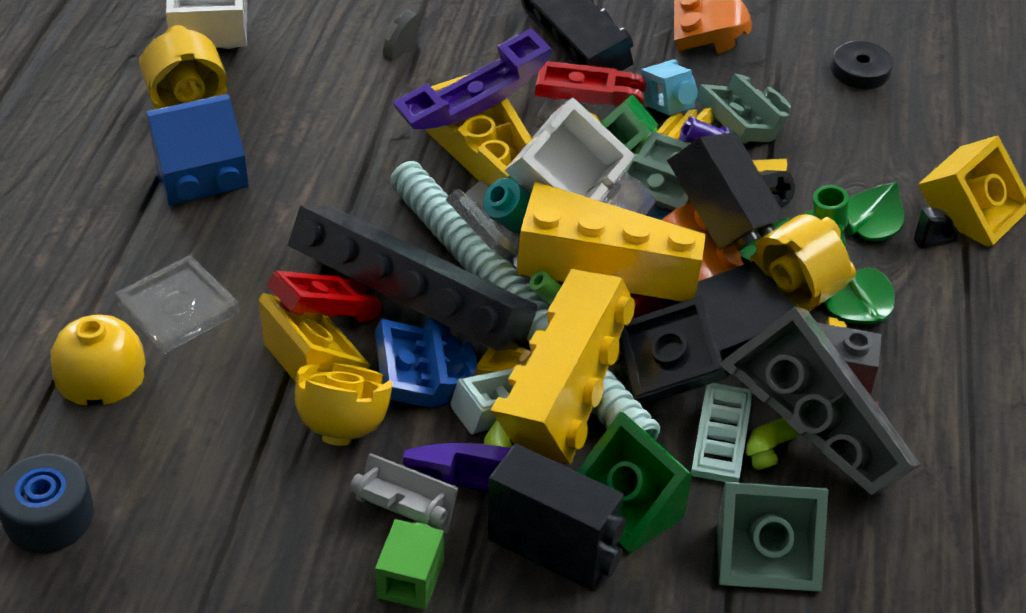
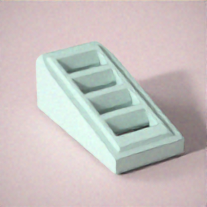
[451,368,514,434]
[691,383,752,483]

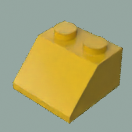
[918,135,1026,247]

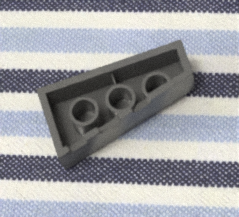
[719,307,921,495]

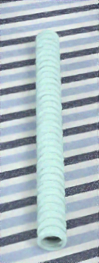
[390,161,660,441]

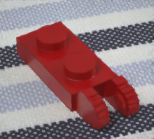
[535,61,646,107]
[266,271,383,322]

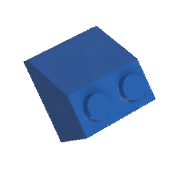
[146,94,249,205]

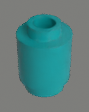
[483,178,531,233]

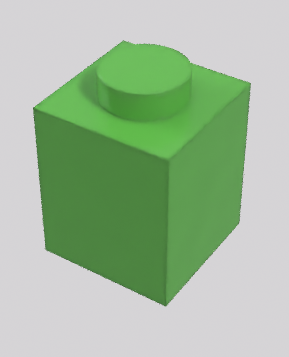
[375,519,444,610]

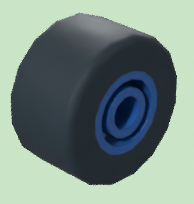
[0,454,94,552]

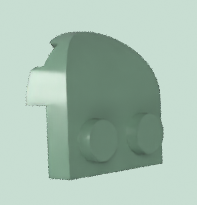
[696,74,791,144]

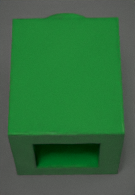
[600,94,659,150]

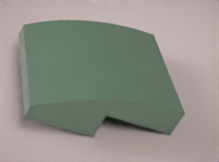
[610,131,691,211]

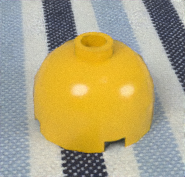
[50,314,146,406]
[295,363,393,446]

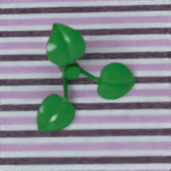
[739,182,904,324]

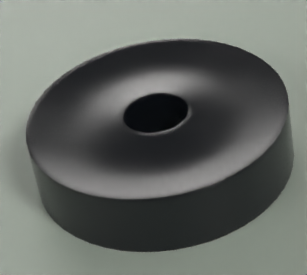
[831,41,893,89]

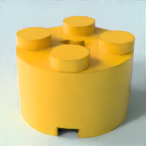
[139,25,227,109]
[750,214,856,312]

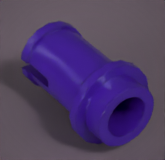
[680,116,730,143]

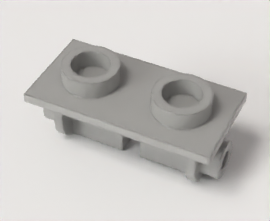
[350,453,458,533]

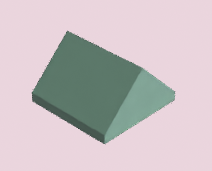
[716,482,828,592]

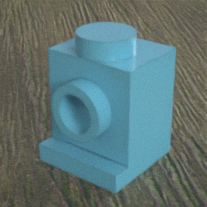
[641,59,698,116]

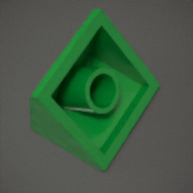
[576,412,692,552]

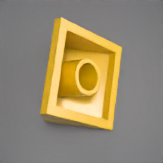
[258,293,371,382]

